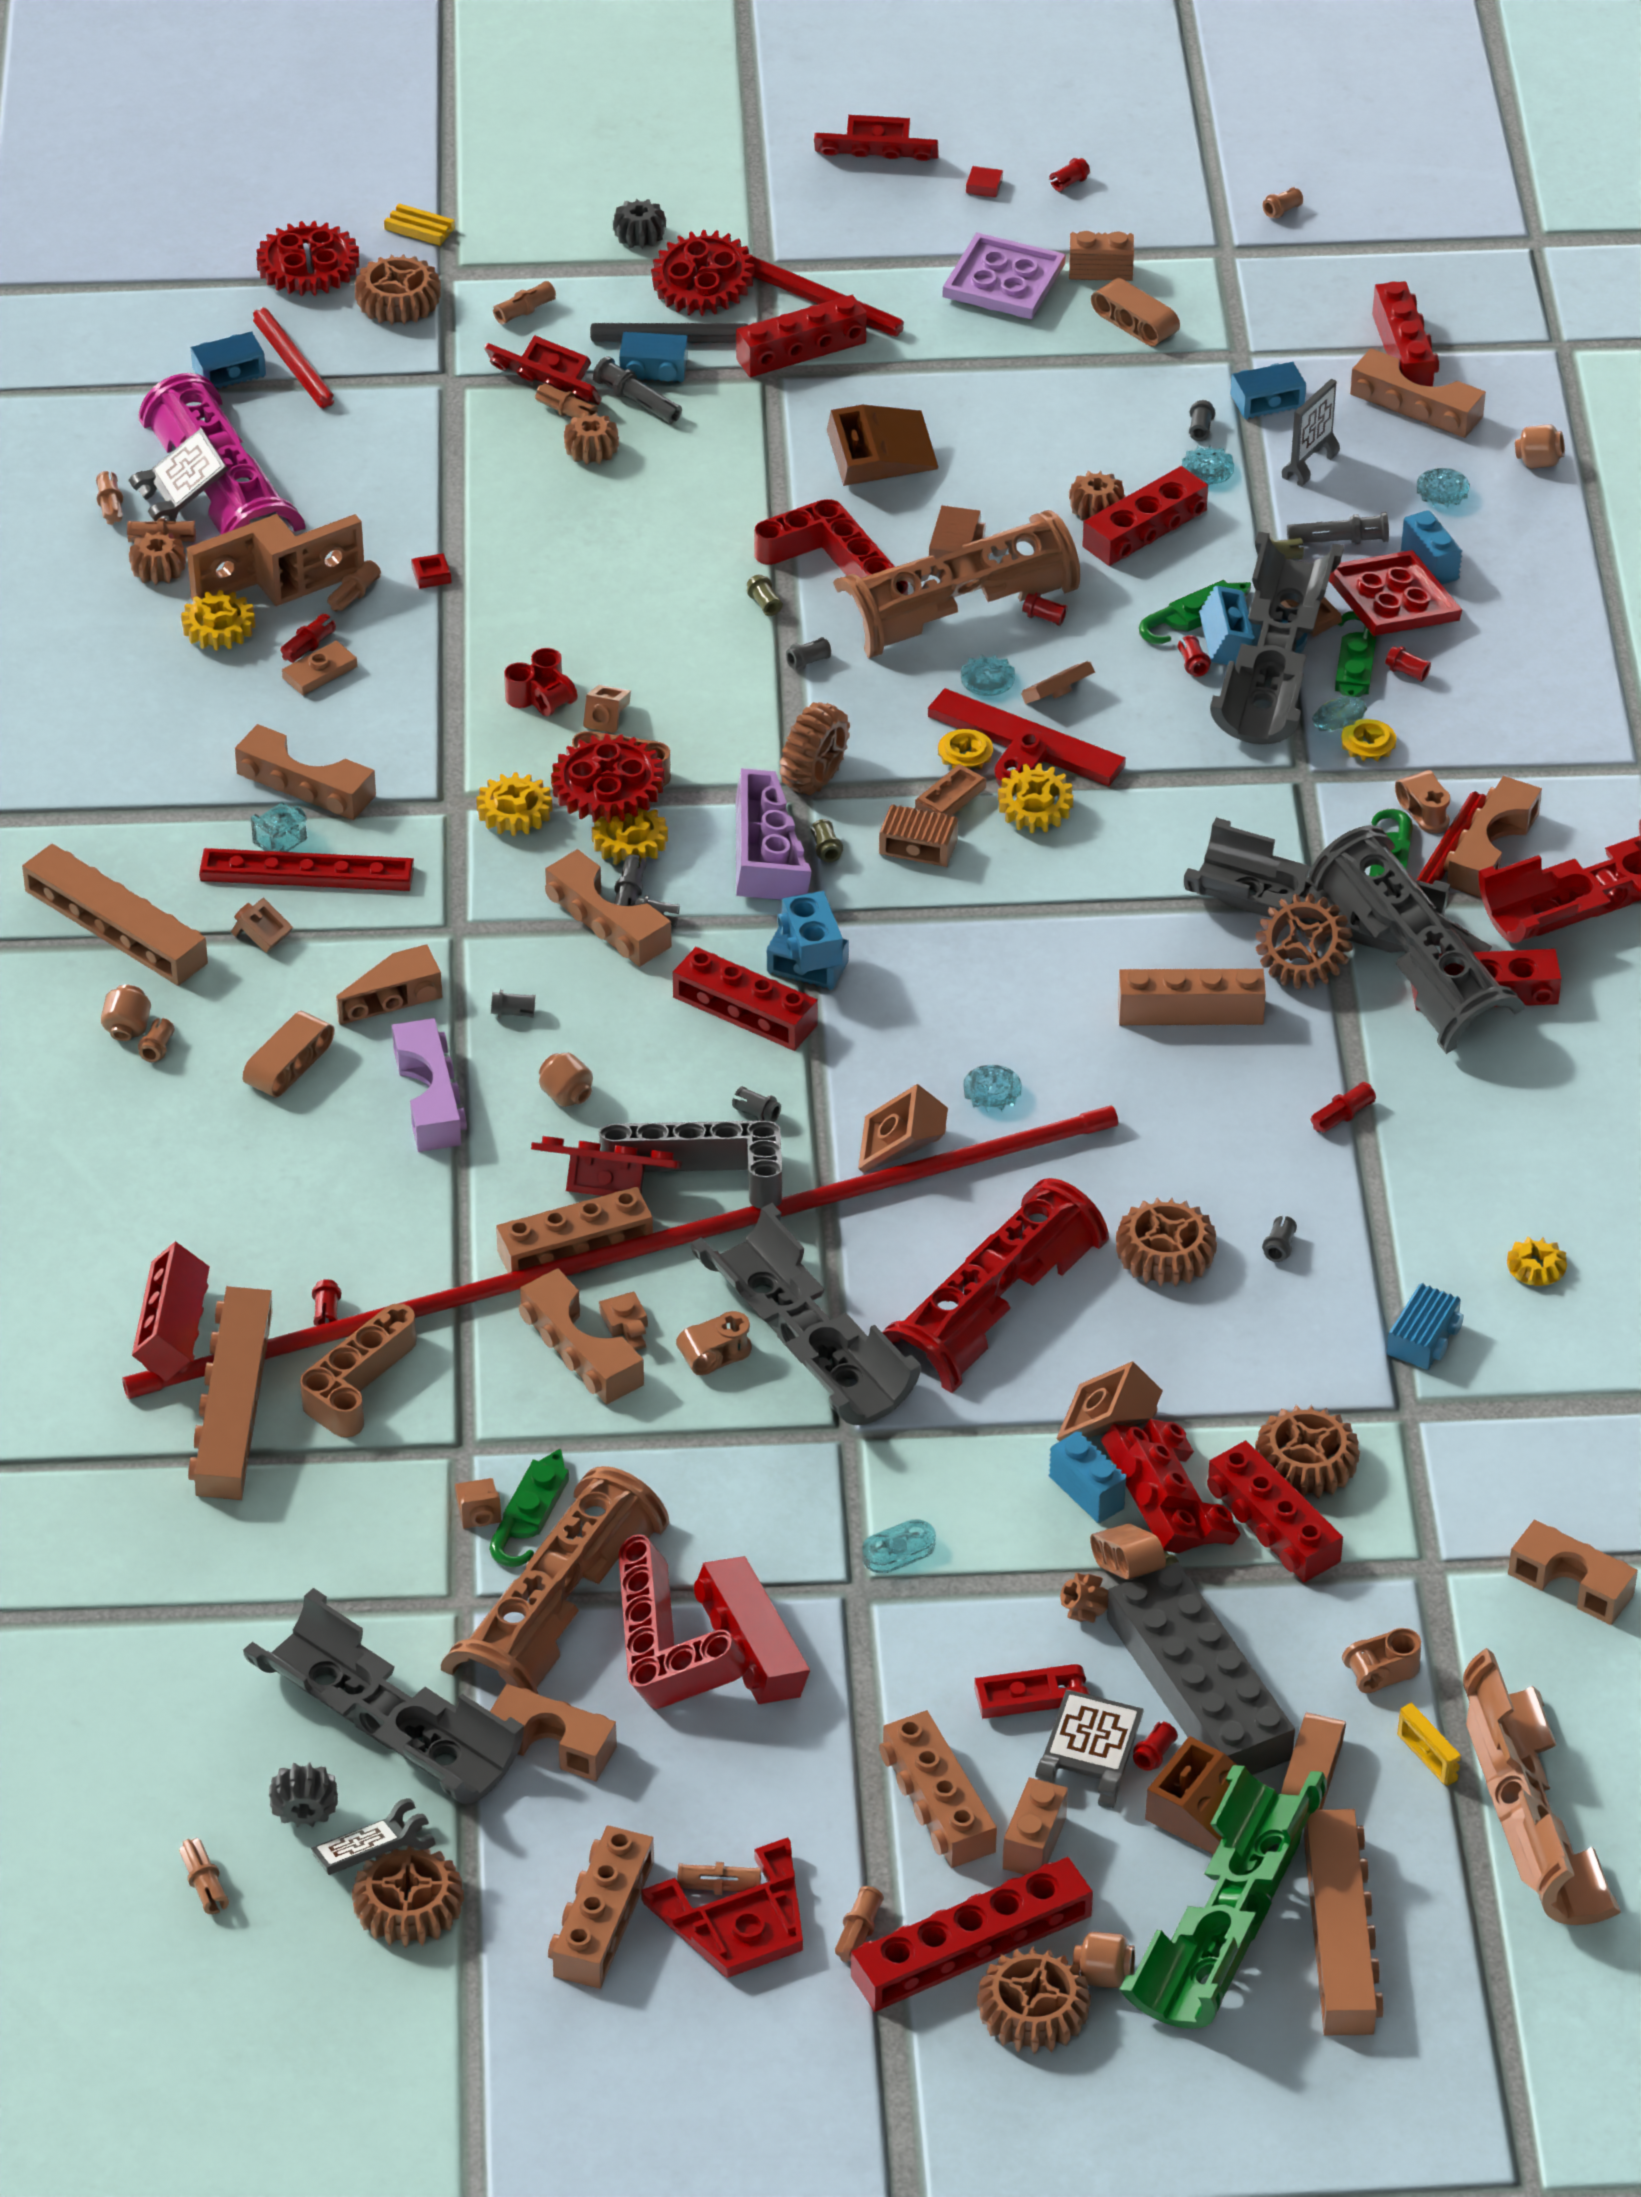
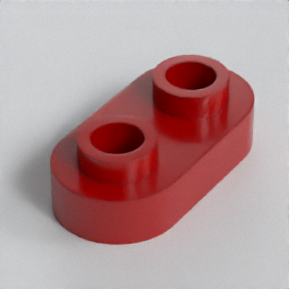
[994,729,1048,788]

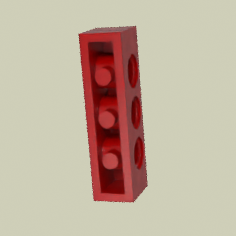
[1082,466,1208,566]
[1411,949,1562,1010]

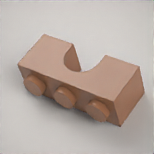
[1508,1519,1638,1625]
[490,1684,617,1782]

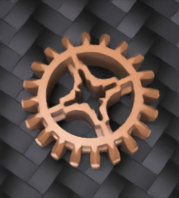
[355,254,441,325]
[780,702,850,796]
[1256,893,1353,990]
[1116,1197,1217,1287]
[1255,1404,1360,1499]
[352,1846,464,1948]
[977,1947,1091,2055]

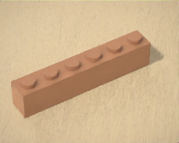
[22,843,208,986]
[188,1286,273,1500]
[1303,1809,1383,2036]

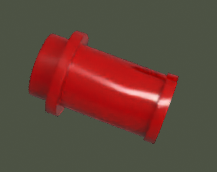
[1049,158,1090,192]
[1022,592,1068,626]
[1178,635,1211,677]
[1385,646,1431,682]
[312,1279,342,1326]
[1133,1721,1178,1771]

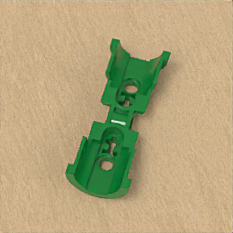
[1119,1765,1327,2029]

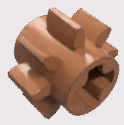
[1060,1573,1108,1623]

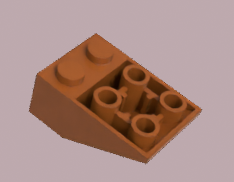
[827,404,939,486]
[1145,1736,1270,1855]

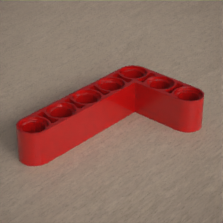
[754,499,908,595]
[618,1534,750,1709]

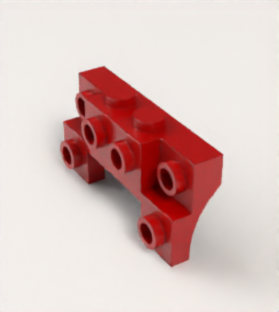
[1101,1419,1241,1554]

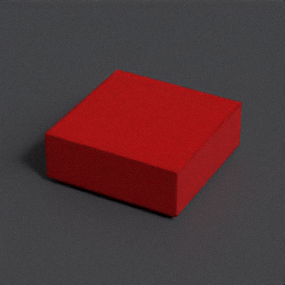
[966,166,1003,197]
[411,553,452,589]

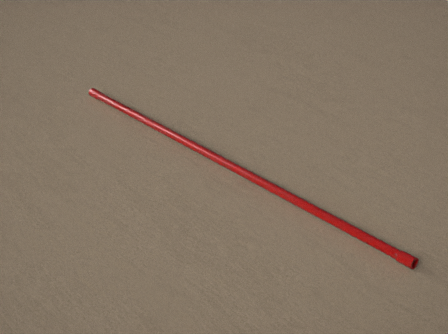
[122,1105,1118,1399]

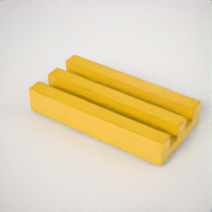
[384,203,455,246]
[1397,1702,1461,1786]

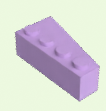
[736,768,812,900]

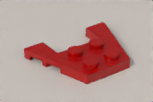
[641,1837,803,1978]

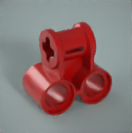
[504,648,578,717]

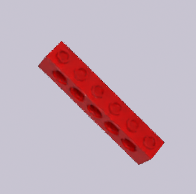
[851,1856,1093,2012]

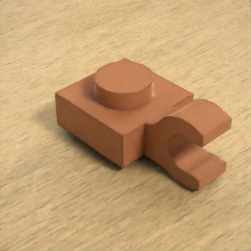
[599,1291,648,1351]

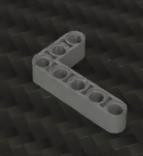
[599,1121,782,1208]

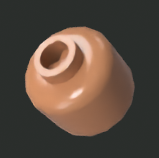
[1515,424,1565,469]
[101,985,151,1041]
[539,1052,593,1107]
[1073,1932,1136,1988]

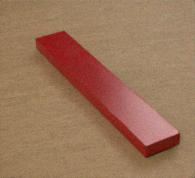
[928,688,1126,786]
[199,848,414,891]

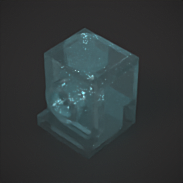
[251,802,307,852]

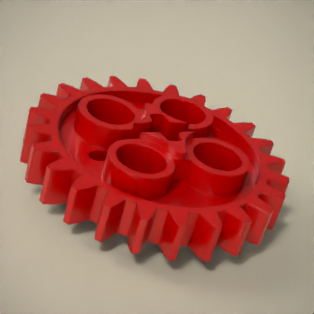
[256,221,360,296]
[651,230,755,316]
[551,733,665,823]

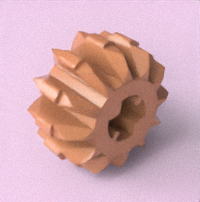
[564,412,619,465]
[1069,471,1125,521]
[129,530,186,586]

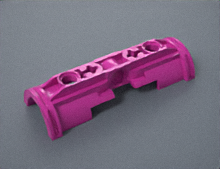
[139,373,306,534]

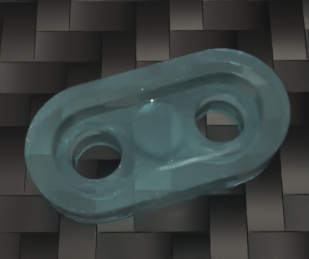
[862,1519,936,1573]

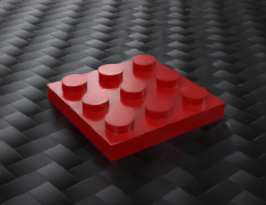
[1329,550,1462,636]

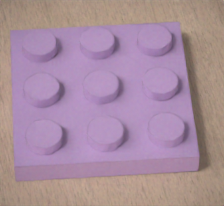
[942,232,1066,319]

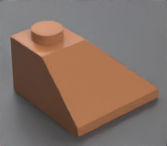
[858,1084,948,1173]
[1056,1361,1163,1441]

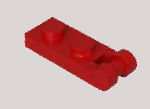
[974,1664,1090,1719]

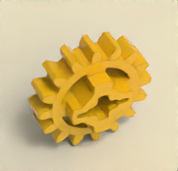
[181,590,256,651]
[998,763,1074,833]
[476,772,553,836]
[592,808,668,865]

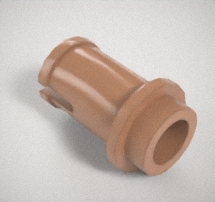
[1262,187,1303,218]
[138,1018,175,1062]

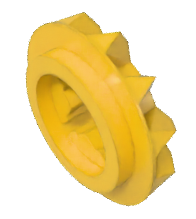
[1341,719,1396,762]
[938,729,993,769]
[1507,1237,1567,1286]

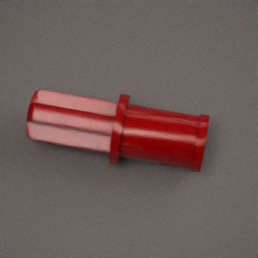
[280,614,336,663]
[1310,1082,1376,1133]

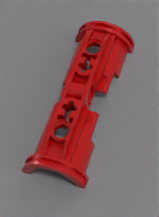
[1478,819,1641,943]
[882,1178,1109,1393]

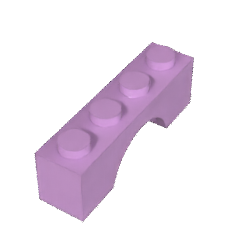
[392,1018,467,1152]

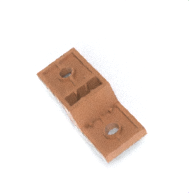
[187,514,364,606]

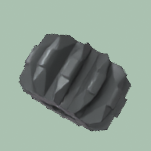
[613,198,666,249]
[269,1762,338,1827]

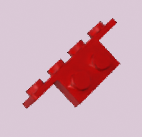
[814,114,939,161]
[484,335,602,405]
[531,1136,682,1196]

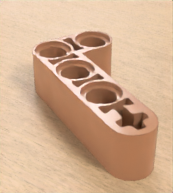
[300,1303,417,1437]

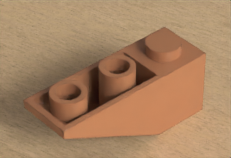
[336,944,442,1025]

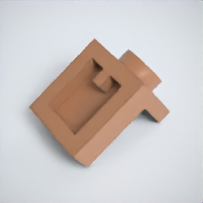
[583,685,631,733]
[231,897,293,953]
[455,1478,501,1529]

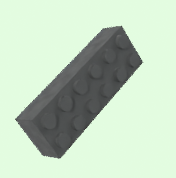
[1107,1562,1295,1775]

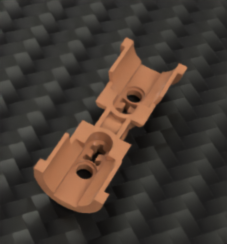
[833,510,1080,659]
[441,1466,670,1694]
[1463,1648,1621,1925]

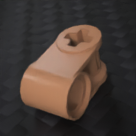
[1395,770,1450,834]
[676,1311,752,1375]
[1342,1628,1421,1693]

